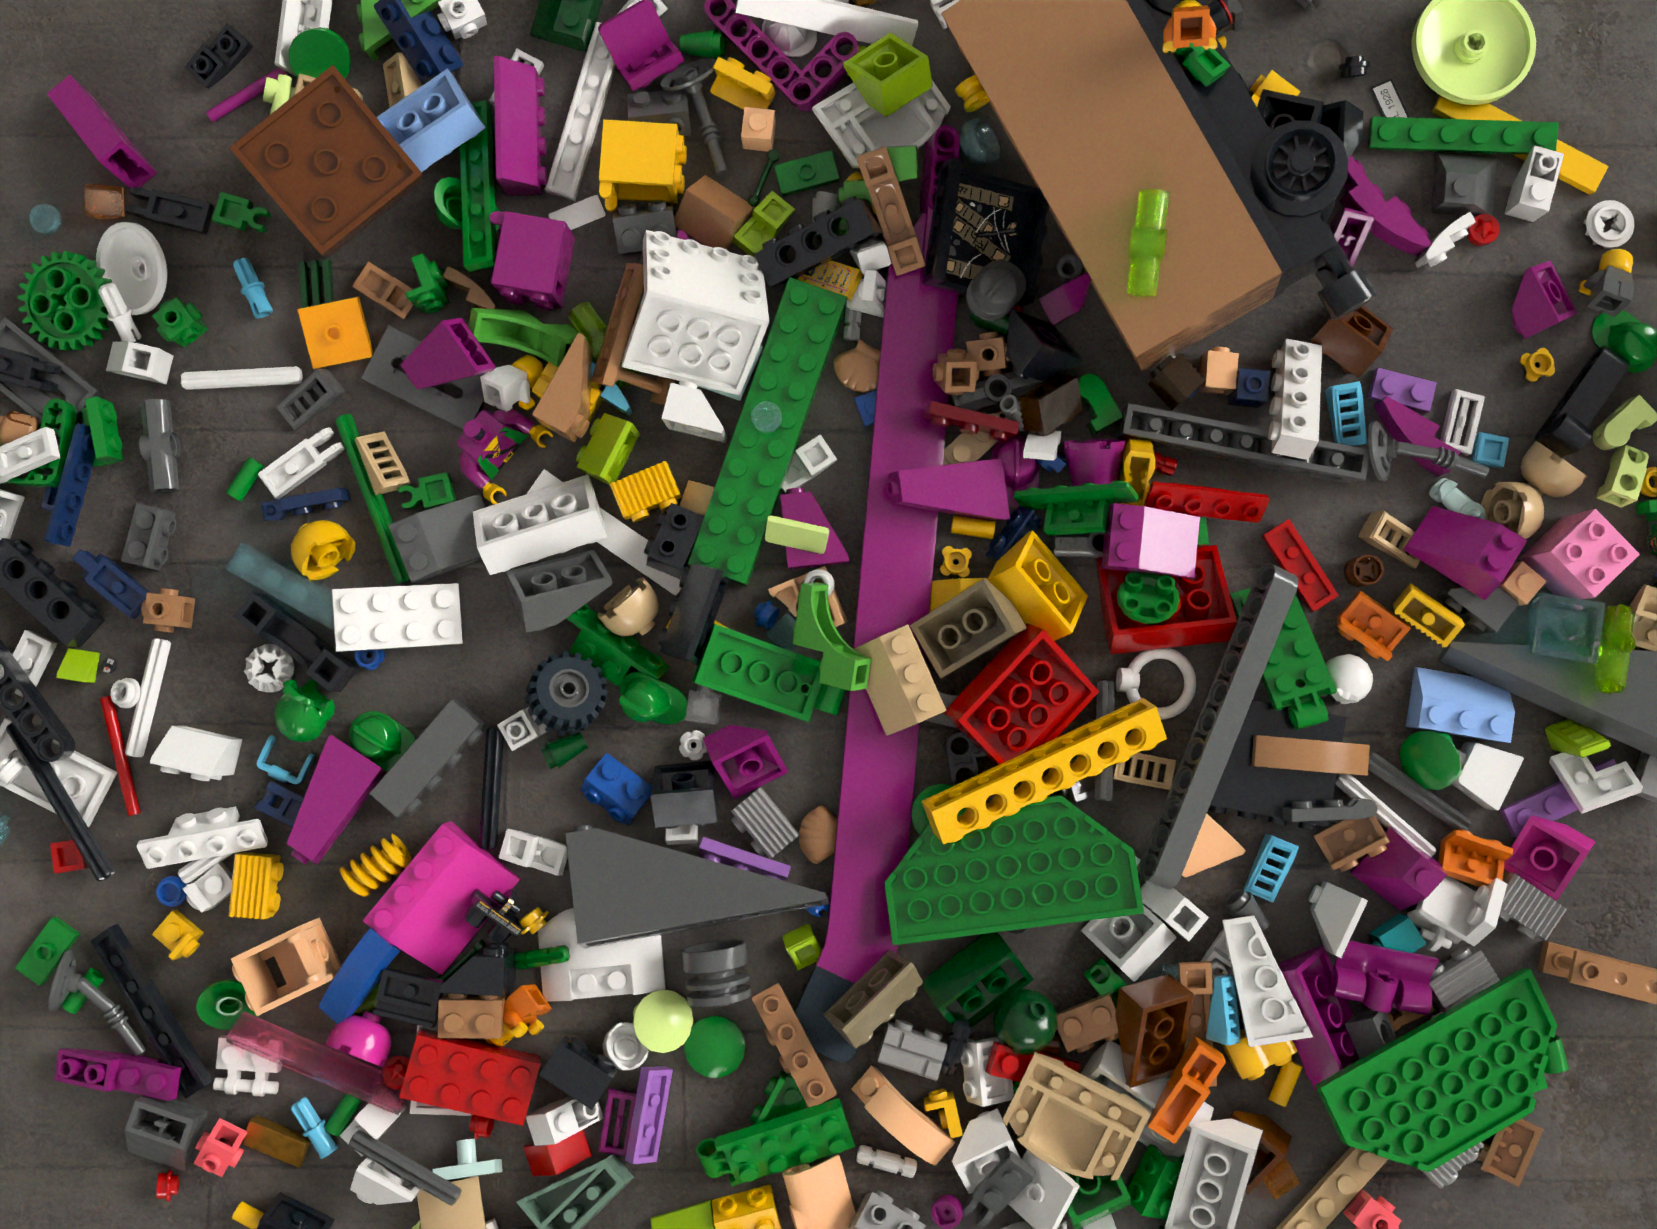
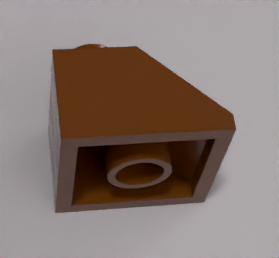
[1310,306,1393,378]

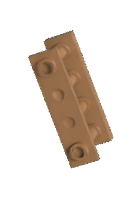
[591,263,675,405]
[1537,940,1657,1005]

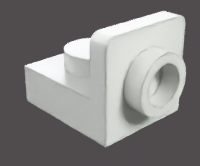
[183,862,233,912]

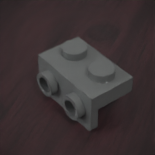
[627,89,691,136]
[612,200,677,254]

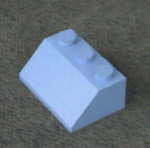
[376,68,486,172]
[1406,667,1515,743]

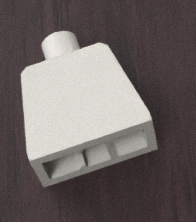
[1452,742,1524,811]

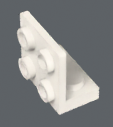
[1418,876,1507,946]

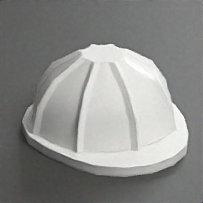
[762,19,817,57]

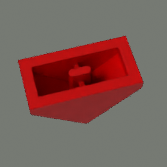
[523,1129,592,1177]

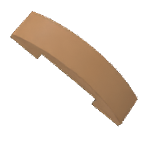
[856,146,926,276]
[1252,735,1370,776]
[1177,961,1217,1087]

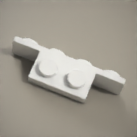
[275,0,332,76]
[137,806,268,869]

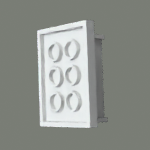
[622,230,769,395]

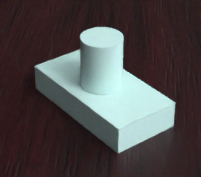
[433,1138,503,1180]

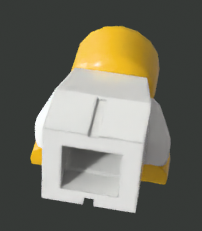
[480,355,544,412]

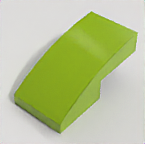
[732,191,795,258]

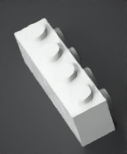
[1268,338,1322,460]

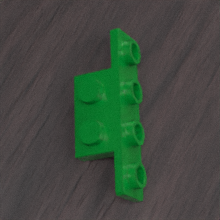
[1013,481,1139,536]
[566,604,670,687]

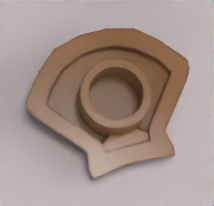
[832,339,880,393]
[798,805,837,864]

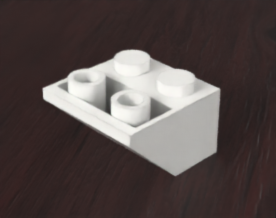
[150,726,242,781]

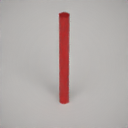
[100,696,141,817]

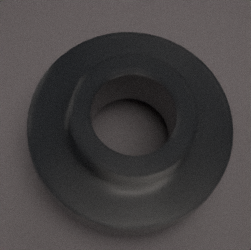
[1339,56,1370,78]

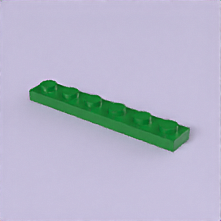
[460,100,497,272]
[1367,116,1559,155]

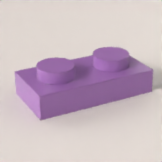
[1367,368,1437,414]

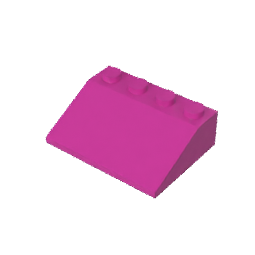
[363,821,521,975]

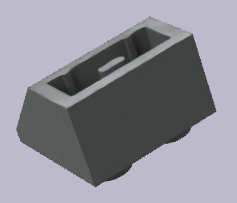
[125,1096,208,1172]

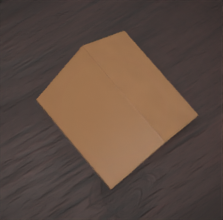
[674,175,755,250]

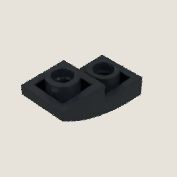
[185,23,253,88]

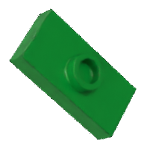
[774,150,840,197]
[15,916,80,986]

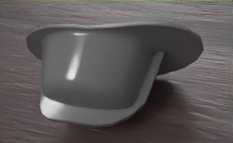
[966,260,1026,321]

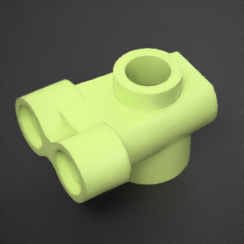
[263,74,295,114]

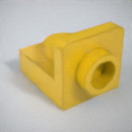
[152,909,204,961]
[923,1089,963,1138]

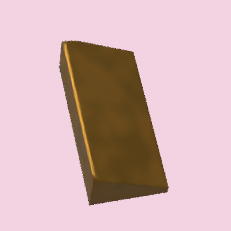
[243,1115,311,1168]

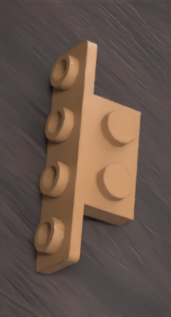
[752,983,836,1107]

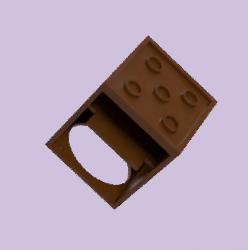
[229,65,423,257]

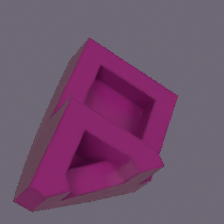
[1038,272,1092,326]

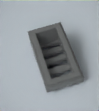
[276,369,345,430]

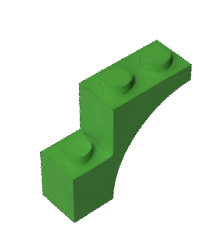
[839,145,918,235]
[468,308,588,367]
[793,582,872,691]

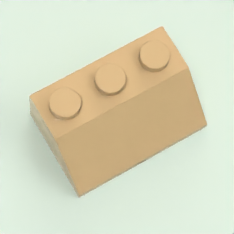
[854,624,947,736]

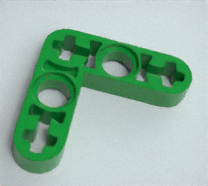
[1,398,77,488]

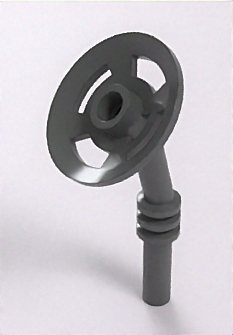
[660,58,728,176]
[1368,421,1489,482]
[48,949,146,1057]

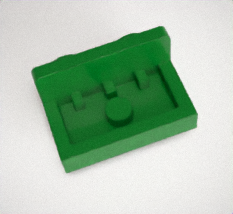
[405,253,450,314]
[81,396,124,467]
[1127,1144,1184,1220]

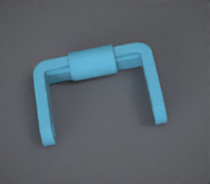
[257,735,316,784]

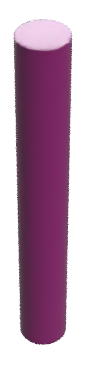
[206,67,289,122]

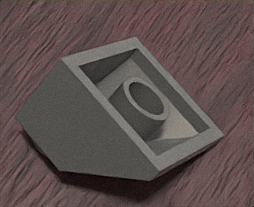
[1431,153,1497,217]

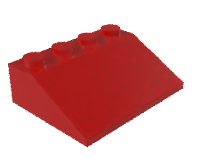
[1096,545,1237,654]
[943,623,1099,765]

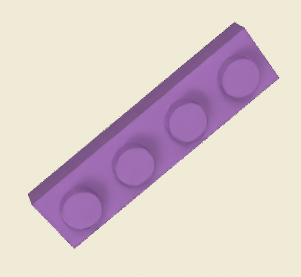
[1499,758,1617,838]

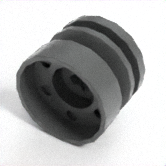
[681,940,752,1007]

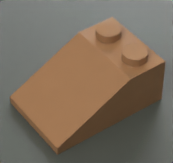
[532,333,593,443]

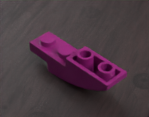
[1339,155,1432,256]
[54,1048,181,1101]

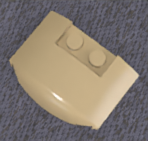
[1003,1053,1151,1180]

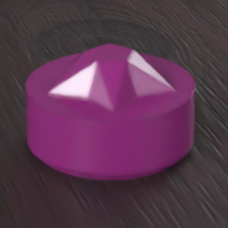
[931,1195,963,1229]

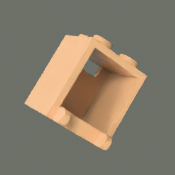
[231,917,342,1016]

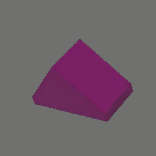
[1330,208,1375,267]

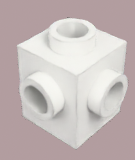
[437,0,487,39]

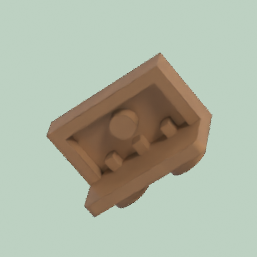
[1313,815,1390,872]
[1057,992,1119,1053]
[438,993,506,1039]
[1478,1118,1544,1187]

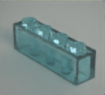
[226,543,334,630]

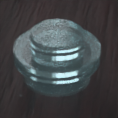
[29,204,62,235]
[751,401,782,433]

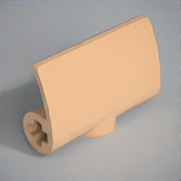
[782,1154,856,1229]

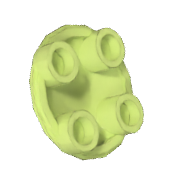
[633,989,693,1053]

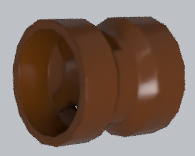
[1344,554,1384,587]

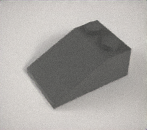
[388,494,486,584]
[506,550,612,633]

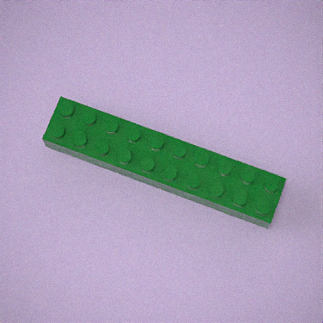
[688,277,847,587]

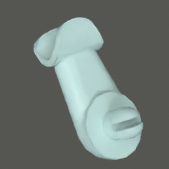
[1429,478,1486,519]

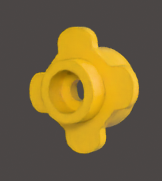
[1520,348,1555,382]
[940,546,972,578]
[518,906,549,935]

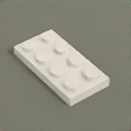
[332,583,463,652]
[0,718,117,827]

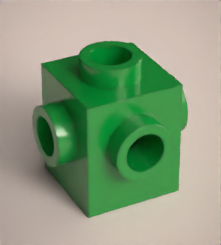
[152,297,209,348]

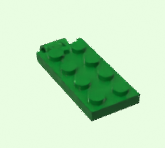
[1230,588,1337,730]
[691,623,846,722]
[696,1098,855,1186]

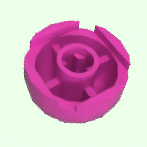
[325,1011,392,1068]

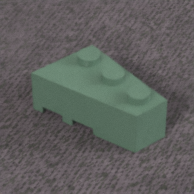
[516,1154,634,1229]

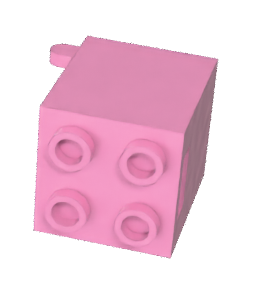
[1519,509,1640,609]

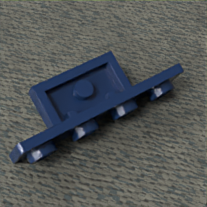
[374,0,464,85]
[41,423,95,547]

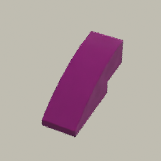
[1374,396,1461,477]

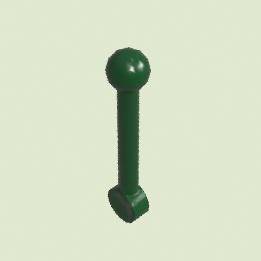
[748,149,779,207]
[436,939,486,981]

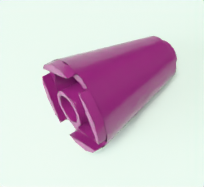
[1063,439,1125,506]

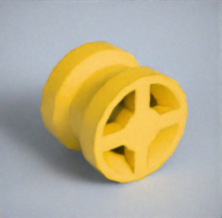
[955,75,990,112]

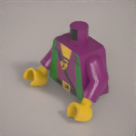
[457,409,553,504]

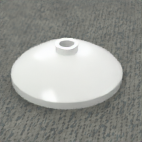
[96,222,168,315]

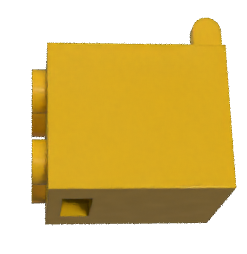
[599,119,687,212]

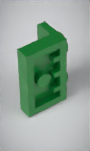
[749,1070,807,1125]

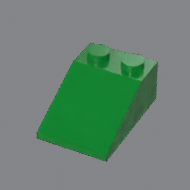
[1065,1172,1131,1229]

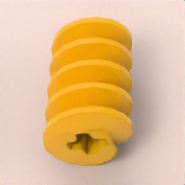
[339,833,412,897]

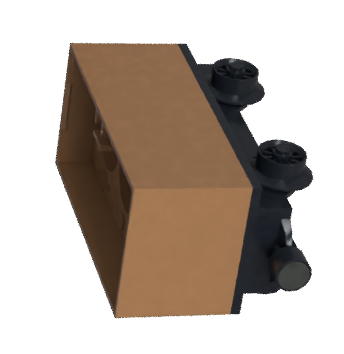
[941,0,1377,374]

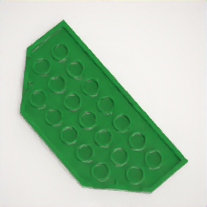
[885,795,1144,945]
[1315,967,1557,1172]

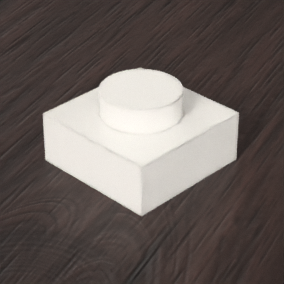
[665,824,698,845]

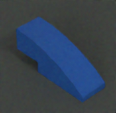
[318,928,401,1024]

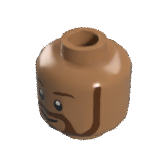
[0,411,41,446]

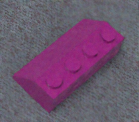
[494,56,547,196]
[1278,945,1362,1091]

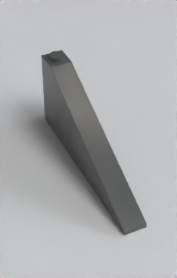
[1439,642,1657,758]
[565,825,829,948]

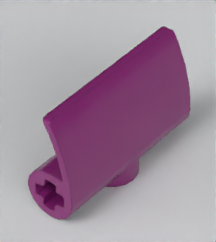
[1329,941,1439,1015]

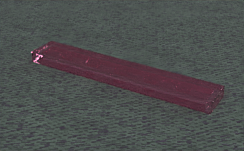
[226,1011,407,1115]

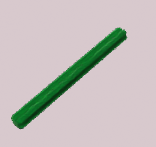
[335,414,410,584]

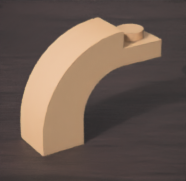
[851,1065,955,1166]

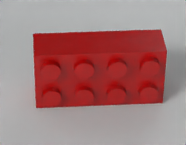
[399,1027,541,1126]

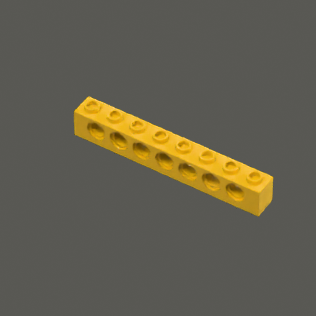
[921,698,1167,844]

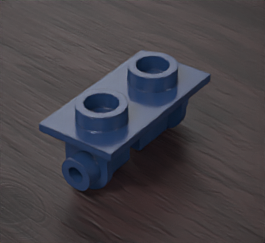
[986,506,1042,560]

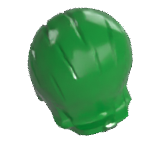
[274,679,335,742]

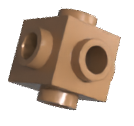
[966,332,1010,376]
[933,349,979,395]
[141,588,195,633]

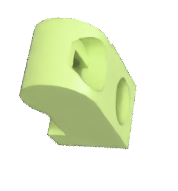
[1592,395,1657,450]
[1596,444,1649,508]

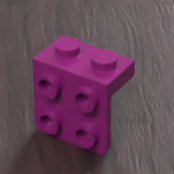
[598,0,684,91]

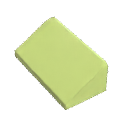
[765,515,829,554]

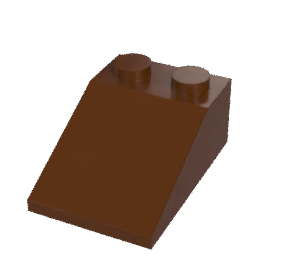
[1115,974,1194,1088]

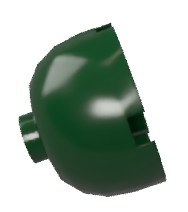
[993,989,1058,1056]

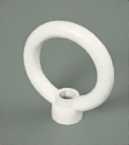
[1115,648,1196,720]

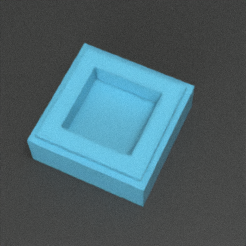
[1471,432,1509,469]

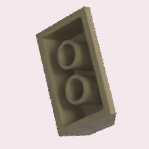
[910,578,1027,679]
[823,950,923,1049]

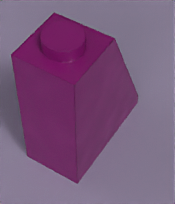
[400,318,496,390]
[780,488,849,570]

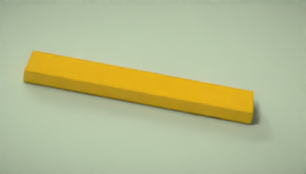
[1431,95,1609,195]

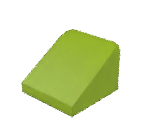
[56,648,100,683]
[782,923,822,970]

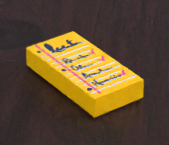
[798,261,864,301]

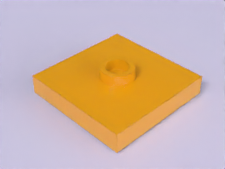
[297,297,374,369]

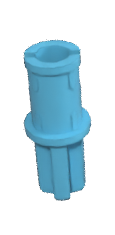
[233,257,274,319]
[291,1097,338,1159]

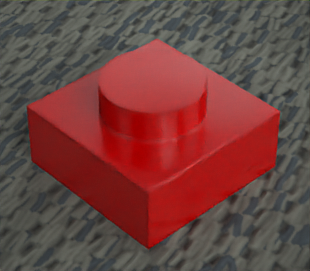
[50,840,89,874]

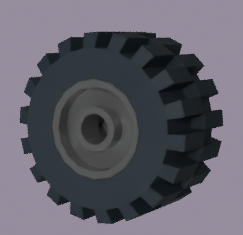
[525,652,608,736]

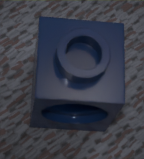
[1228,368,1270,408]

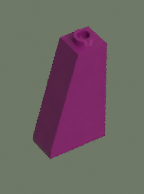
[46,74,157,189]
[887,458,1010,521]
[286,735,385,865]

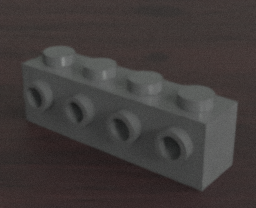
[369,700,486,818]

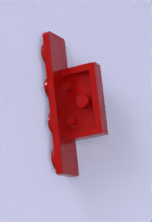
[1143,482,1269,523]

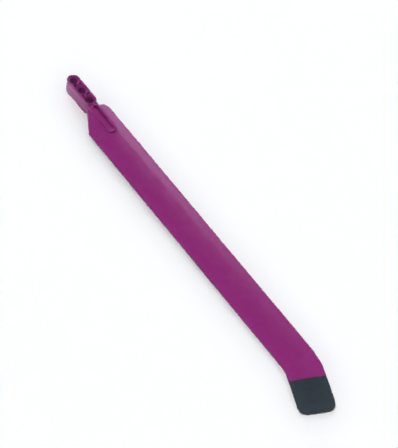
[794,125,960,1062]

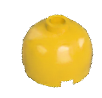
[291,520,356,581]

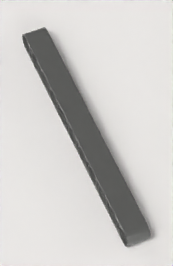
[1139,563,1298,889]

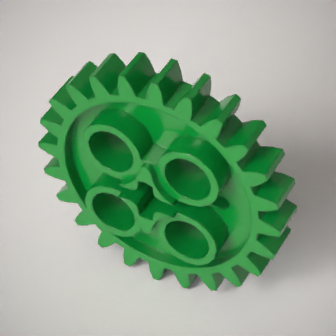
[17,251,112,351]

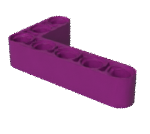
[704,0,860,112]

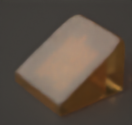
[84,184,124,219]
[1262,1158,1300,1200]

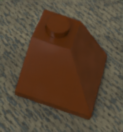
[1227,1111,1292,1194]

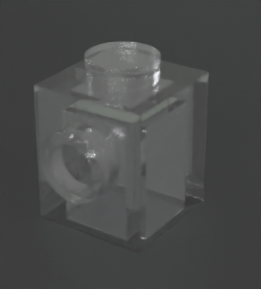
[685,685,723,725]

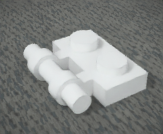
[213,1035,284,1097]

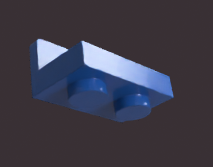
[580,753,652,825]

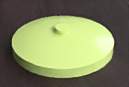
[1412,0,1536,105]

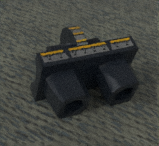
[465,889,523,944]

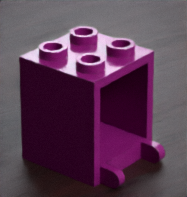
[490,211,575,311]

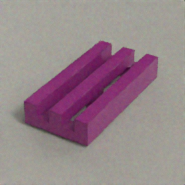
[598,1087,637,1156]

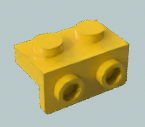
[710,57,776,110]
[712,1185,782,1229]

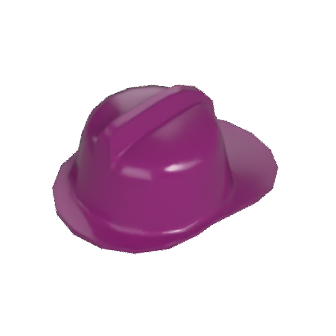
[991,435,1039,507]

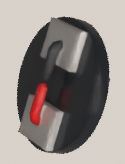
[101,658,117,673]

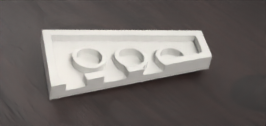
[1222,915,1313,1047]

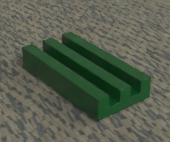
[298,259,334,308]

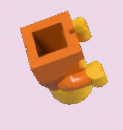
[1162,0,1217,53]
[486,984,552,1047]

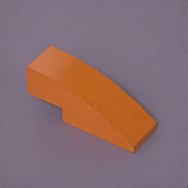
[1147,1036,1226,1144]

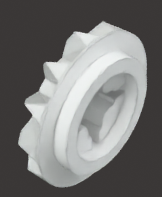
[1583,200,1634,249]
[244,644,294,692]

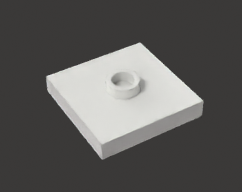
[1008,1150,1080,1229]

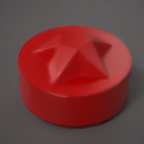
[1466,214,1500,246]
[382,1056,410,1090]

